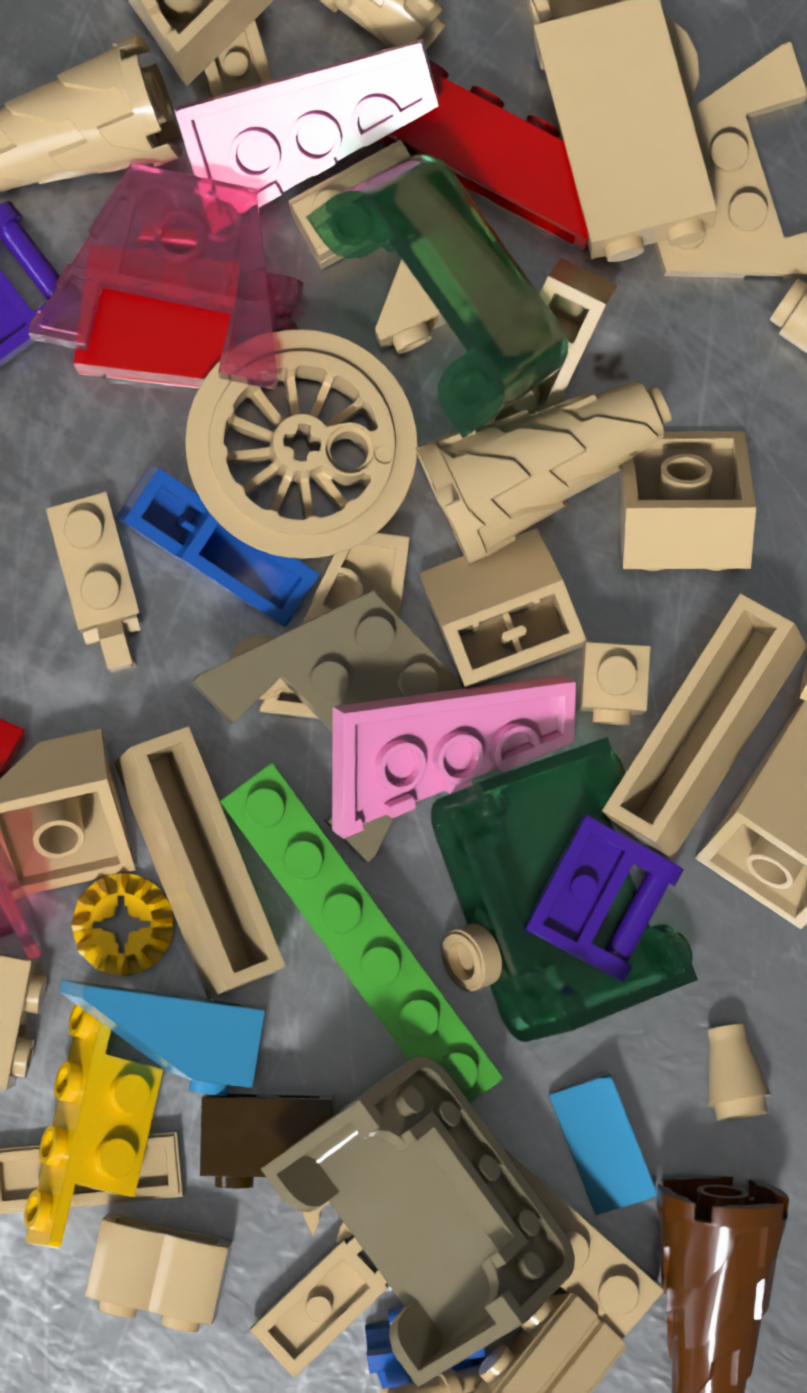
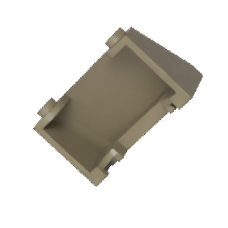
[261,1056,575,1387]

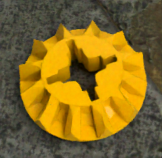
[71,873,174,976]

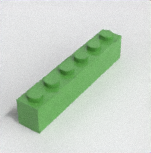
[220,763,504,1103]

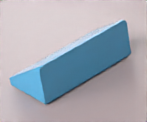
[548,1071,657,1216]

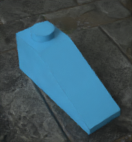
[60,979,265,1096]

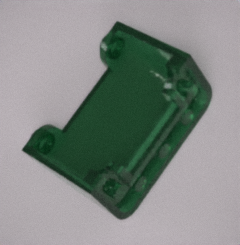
[306,154,569,439]
[431,737,698,1042]

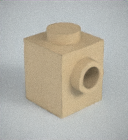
[578,642,651,725]

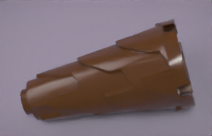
[656,1175,789,1393]

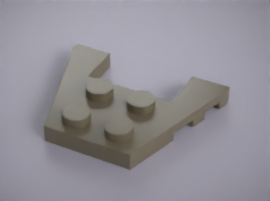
[190,590,461,862]

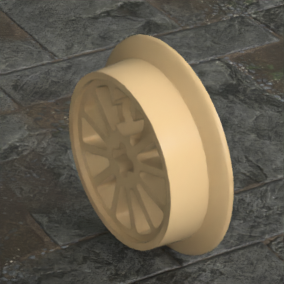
[185,329,418,559]

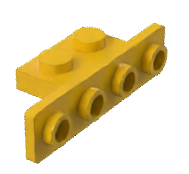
[24,1004,163,1248]

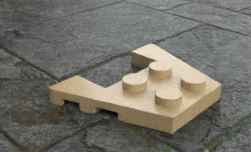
[654,42,807,280]

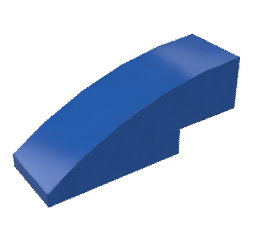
[115,466,320,627]

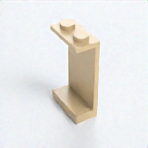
[533,0,717,262]

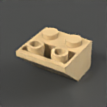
[419,528,586,689]

